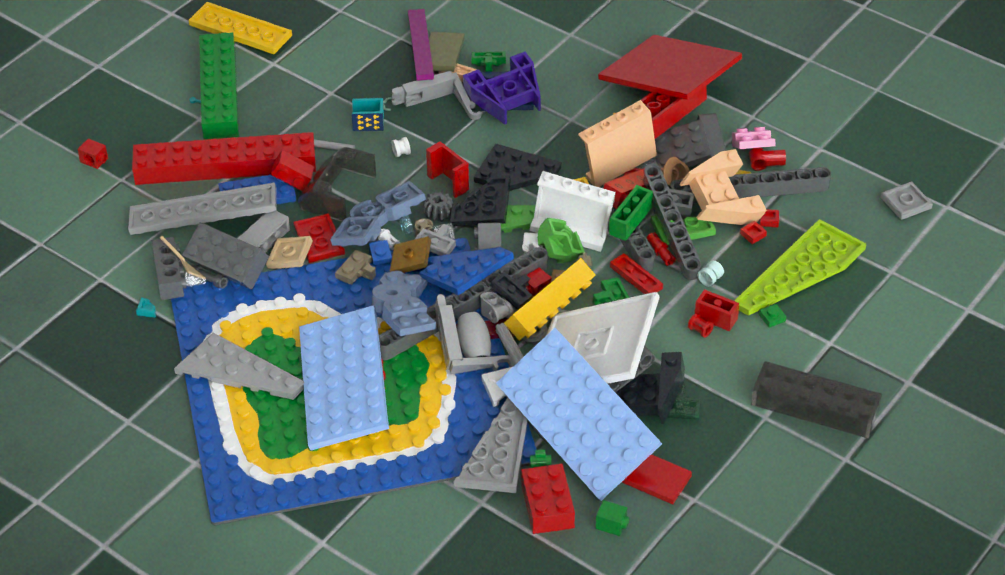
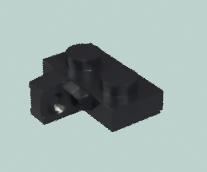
[490,272,533,310]

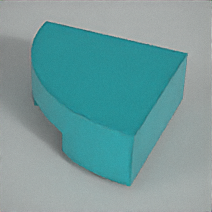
[136,297,156,318]

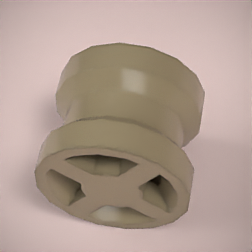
[415,218,433,237]

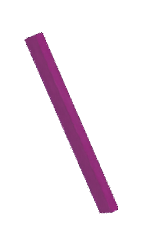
[408,9,434,81]

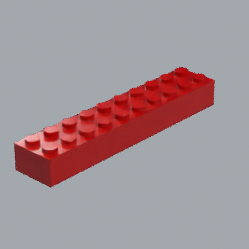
[132,132,316,185]

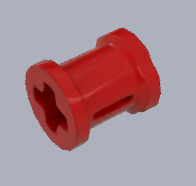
[688,313,714,338]

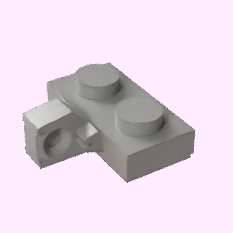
[414,224,456,255]

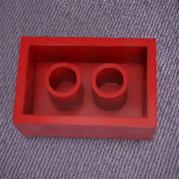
[521,464,575,534]

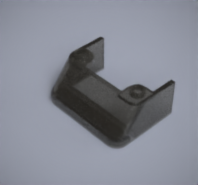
[298,147,376,222]

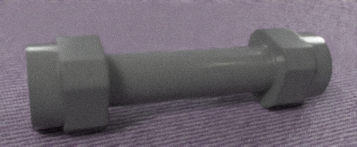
[189,265,228,288]

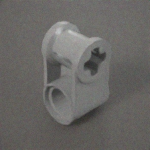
[480,292,513,323]

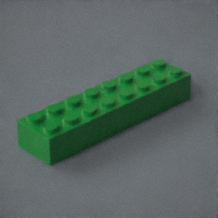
[199,32,239,140]

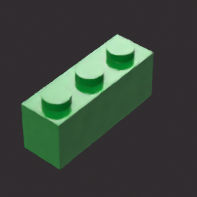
[609,185,653,241]

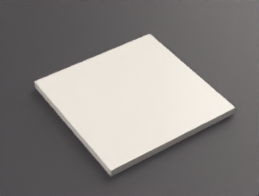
[546,292,660,384]

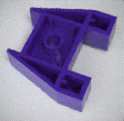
[463,51,541,124]

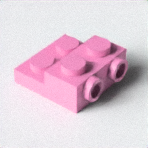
[732,127,775,149]

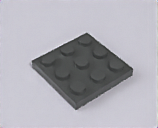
[655,119,712,168]

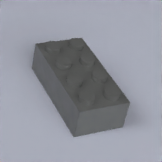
[182,222,270,290]

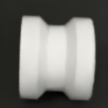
[391,137,411,157]

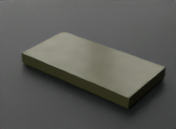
[429,32,465,72]

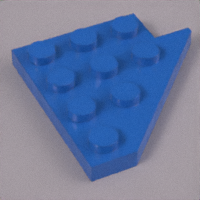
[419,247,514,295]

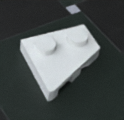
[481,367,512,407]

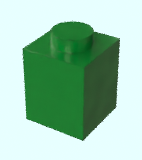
[596,500,630,536]

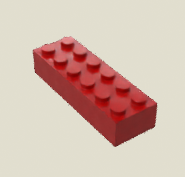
[641,86,707,139]

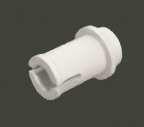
[378,229,400,250]

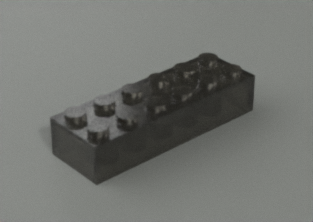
[751,361,882,439]

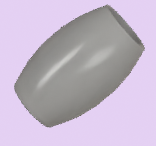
[457,312,491,358]

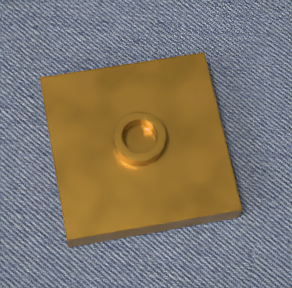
[390,236,431,273]

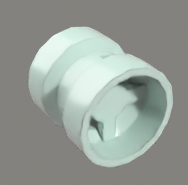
[697,260,724,287]

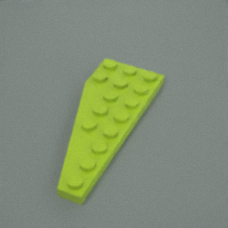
[734,219,866,316]

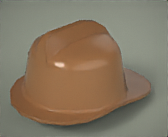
[661,157,690,187]

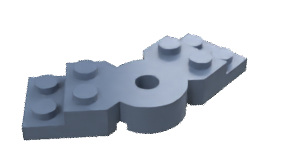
[330,181,426,247]
[371,271,436,336]

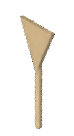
[160,236,206,279]

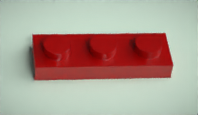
[610,253,663,294]

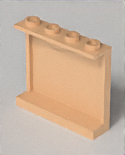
[578,100,657,187]

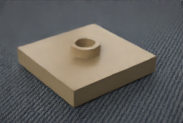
[266,236,313,269]

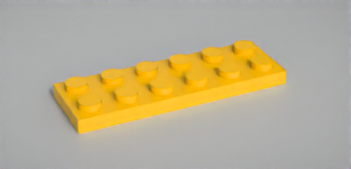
[188,2,292,54]

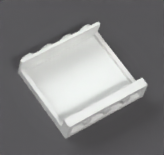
[530,171,615,252]

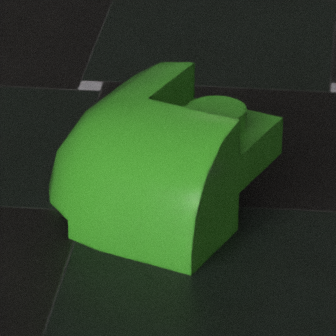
[537,218,585,263]

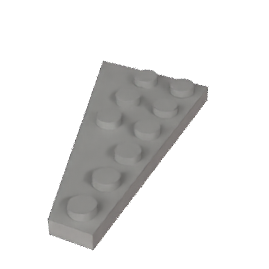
[174,333,304,400]
[453,398,528,493]

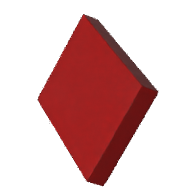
[293,213,345,263]
[622,454,692,504]

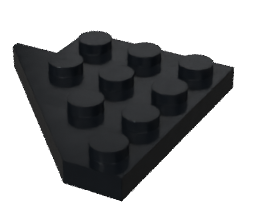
[474,143,562,191]

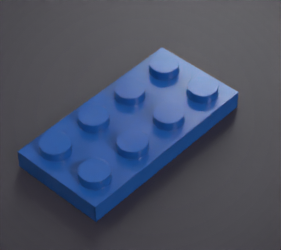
[218,175,296,204]

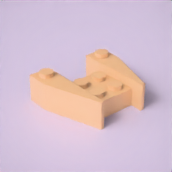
[680,149,767,225]

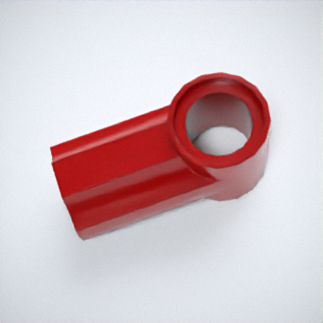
[748,147,786,171]

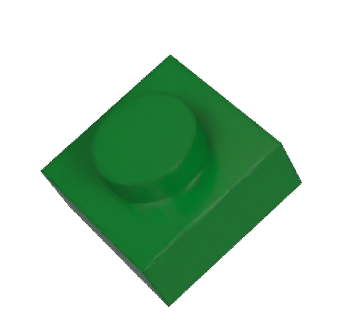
[759,304,786,328]

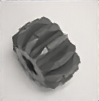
[423,191,454,222]

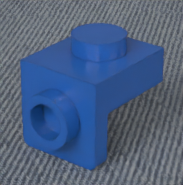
[369,240,392,266]

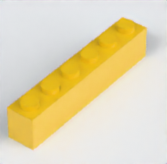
[504,258,596,341]

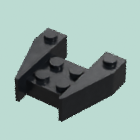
[615,352,685,424]

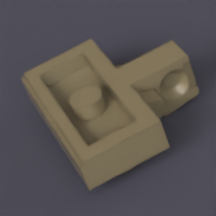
[335,250,376,285]

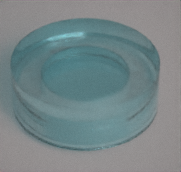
[400,215,413,235]

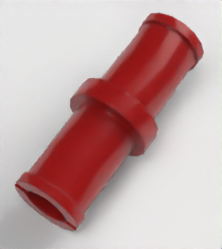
[646,232,676,266]

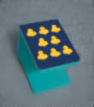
[352,98,384,131]

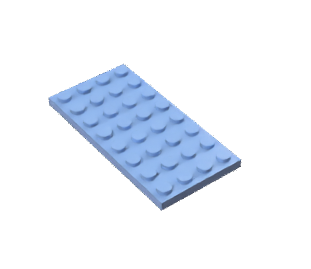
[299,305,389,450]
[496,328,662,501]

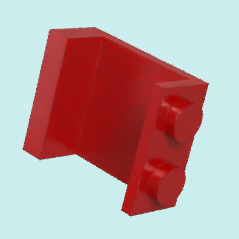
[426,141,469,198]

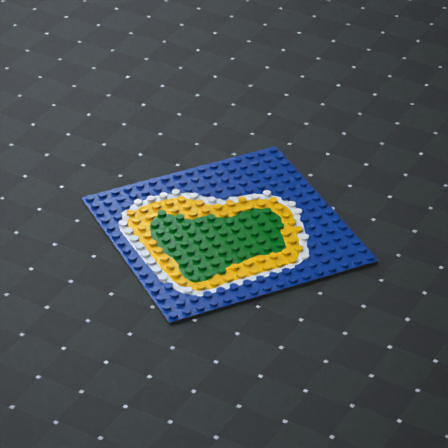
[171,238,537,525]

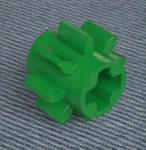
[530,450,551,468]

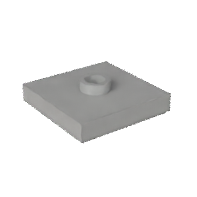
[880,181,933,220]

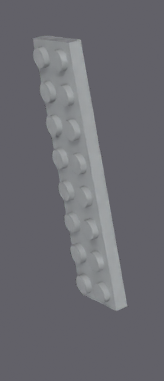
[128,183,277,235]

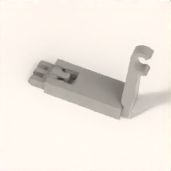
[392,71,482,120]
[435,294,514,374]

